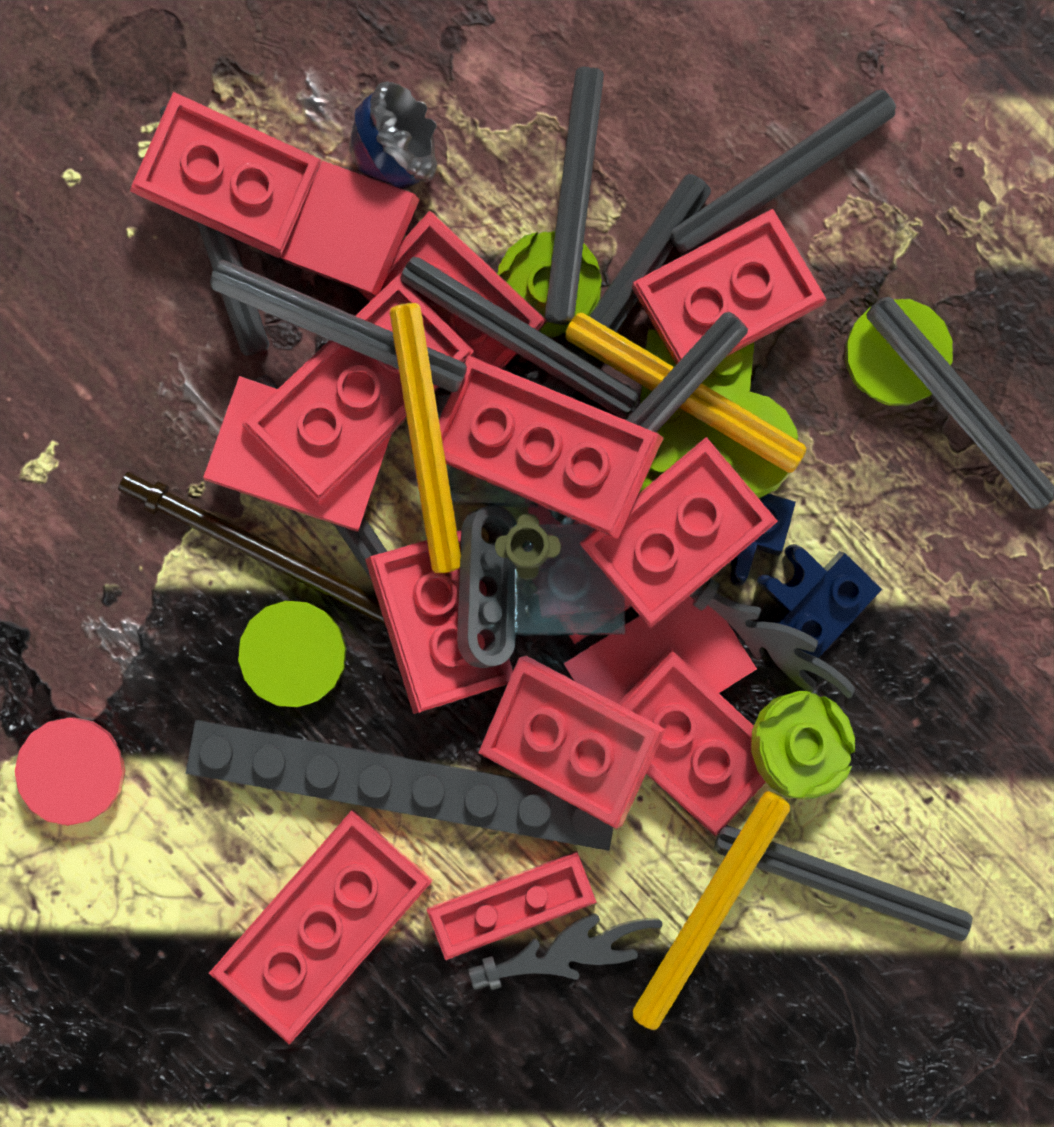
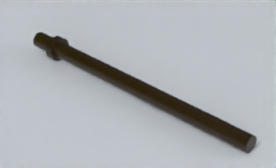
[118,472,385,625]

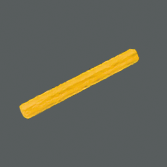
[389,303,461,573]
[565,313,807,473]
[633,791,790,1030]

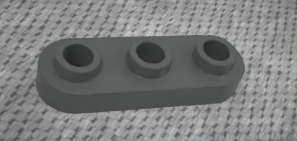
[457,505,518,668]

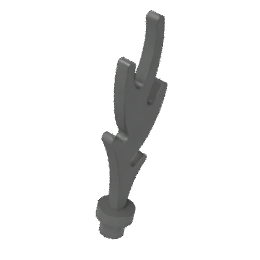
[690,578,855,698]
[468,913,662,991]

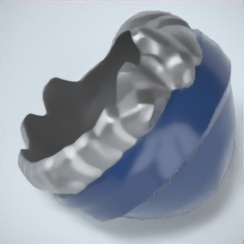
[349,81,437,189]

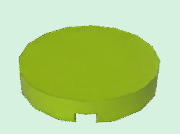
[498,231,602,338]
[845,299,953,406]
[238,601,347,707]
[751,691,855,800]

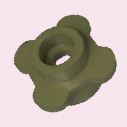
[495,514,561,580]

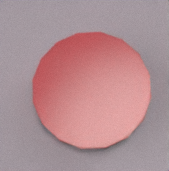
[15,717,126,826]

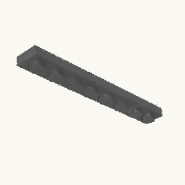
[185,720,614,851]

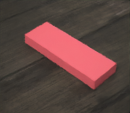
[426,851,597,960]

